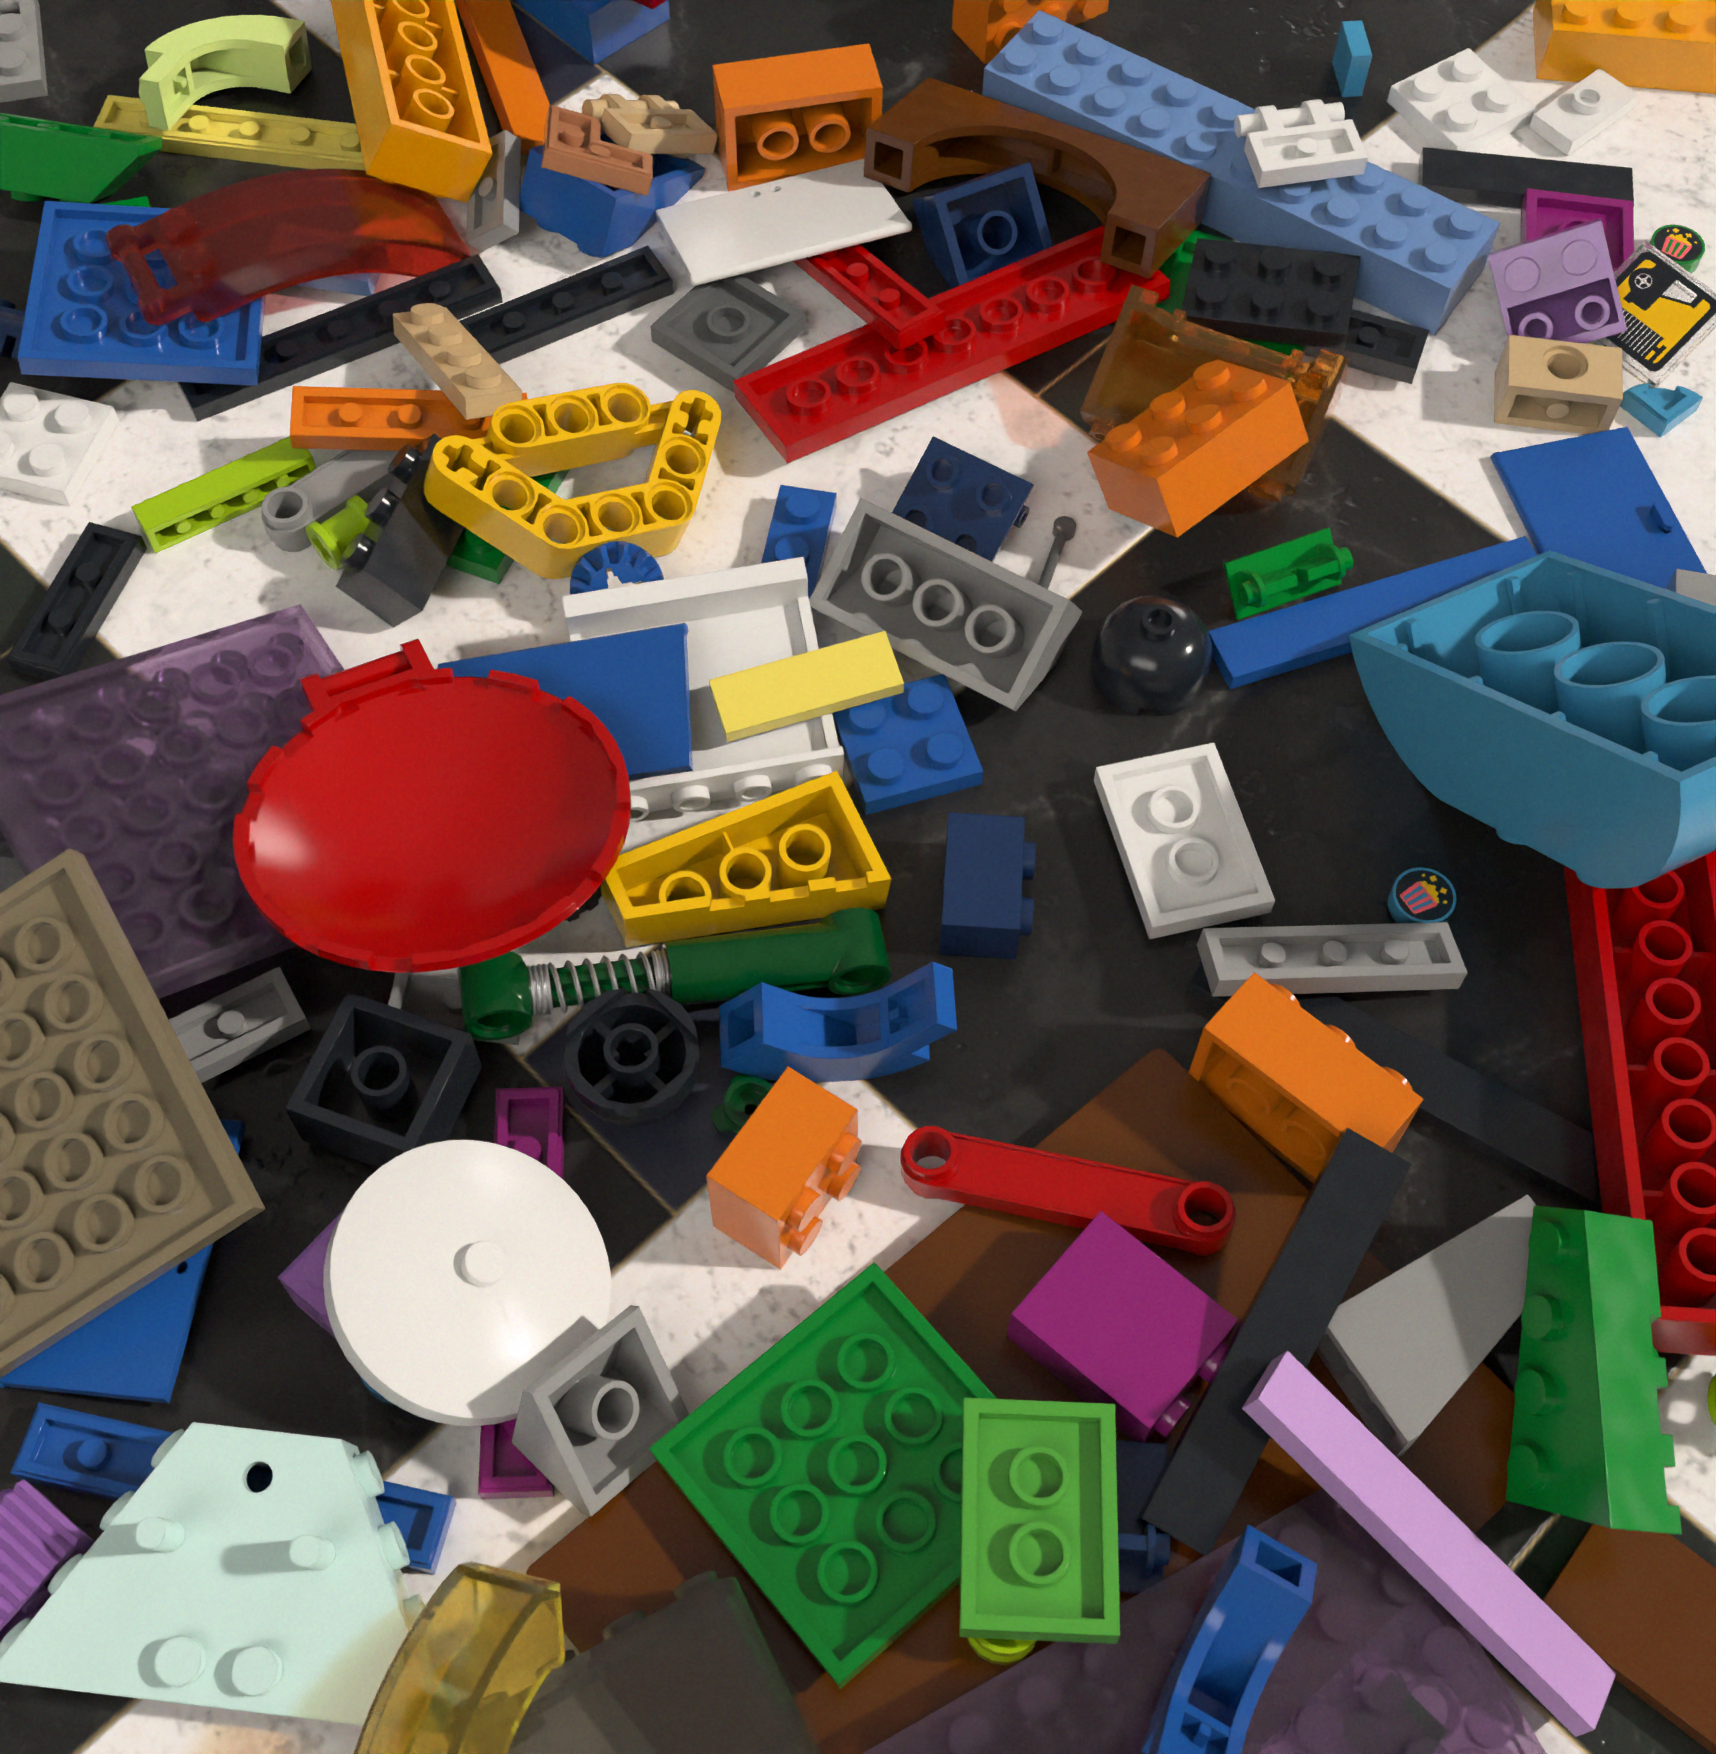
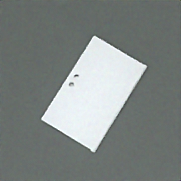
[655,158,912,286]

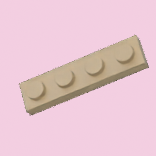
[393,303,522,420]

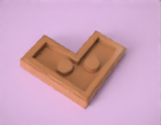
[541,105,653,196]

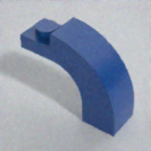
[719,962,957,1083]
[1141,1524,1318,1754]

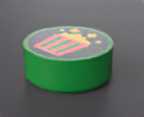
[1646,224,1705,276]

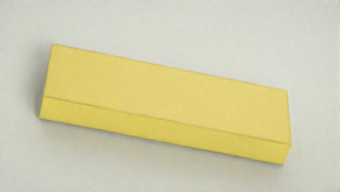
[709,631,904,742]

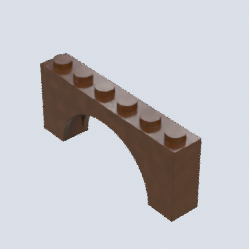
[863,77,1212,279]

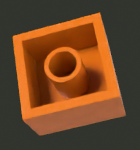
[706,1067,862,1270]

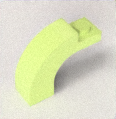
[139,15,312,131]

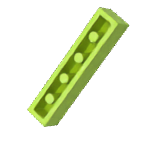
[131,436,317,554]

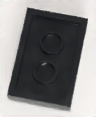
[1179,238,1361,351]

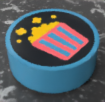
[1388,867,1457,923]

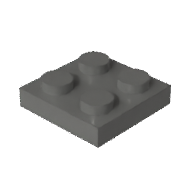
[650,275,806,392]

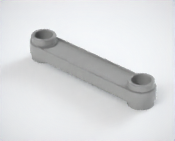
[261,450,399,552]

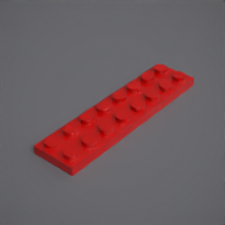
[733,225,1170,463]

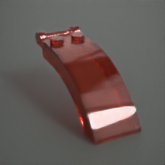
[105,168,472,325]

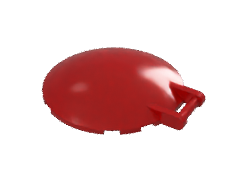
[233,639,631,973]

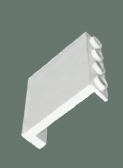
[562,557,844,822]

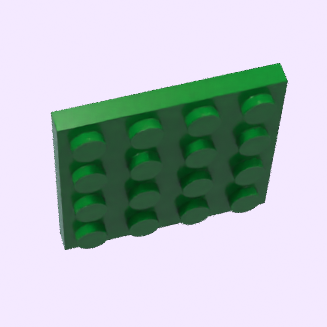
[649,1262,997,1690]

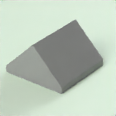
[512,1305,689,1517]

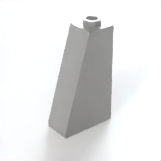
[1315,1194,1536,1458]

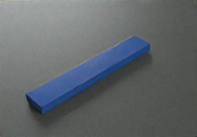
[1209,536,1537,689]
[10,1402,457,1575]

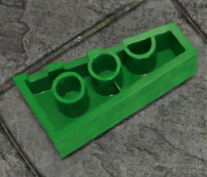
[1506,1206,1682,1535]

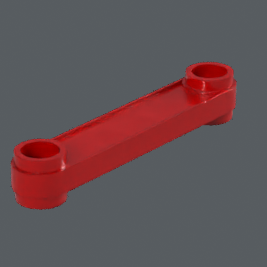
[900,1126,1236,1256]

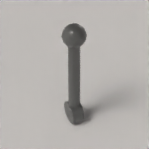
[1038,516,1076,589]

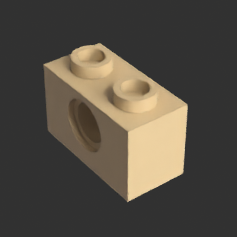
[1494,335,1623,434]

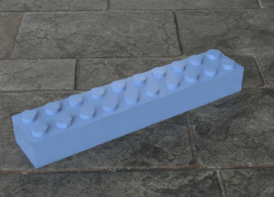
[982,10,1500,335]

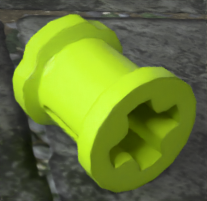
[305,495,370,570]

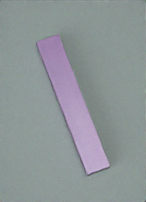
[1242,1350,1616,1737]

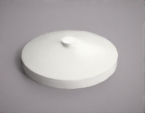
[323,1140,611,1426]

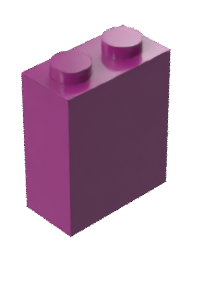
[1006,1211,1238,1443]

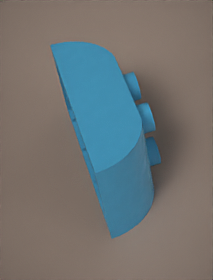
[1349,550,1716,889]

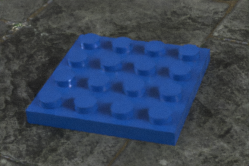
[18,201,272,386]

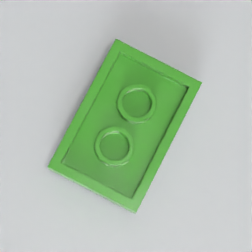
[959,1398,1120,1644]

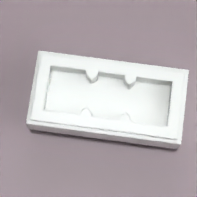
[1529,68,1639,156]

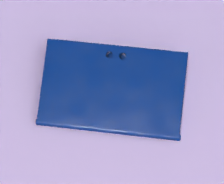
[1490,427,1707,589]
[437,623,693,781]
[0,1119,246,1403]

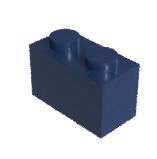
[939,812,1036,959]

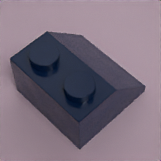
[912,162,1053,289]

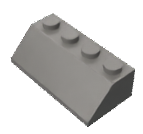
[809,498,1083,711]

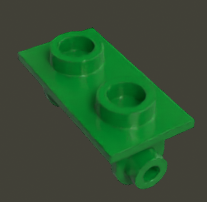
[1223,527,1353,620]

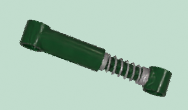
[457,908,892,1040]

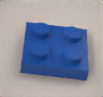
[832,674,984,815]

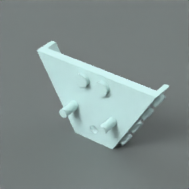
[0,1422,462,1735]

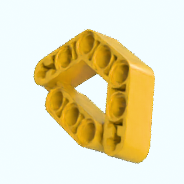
[423,383,721,579]

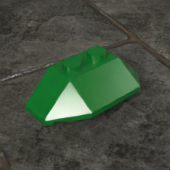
[0,113,162,204]

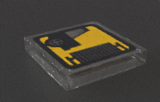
[1589,240,1716,388]

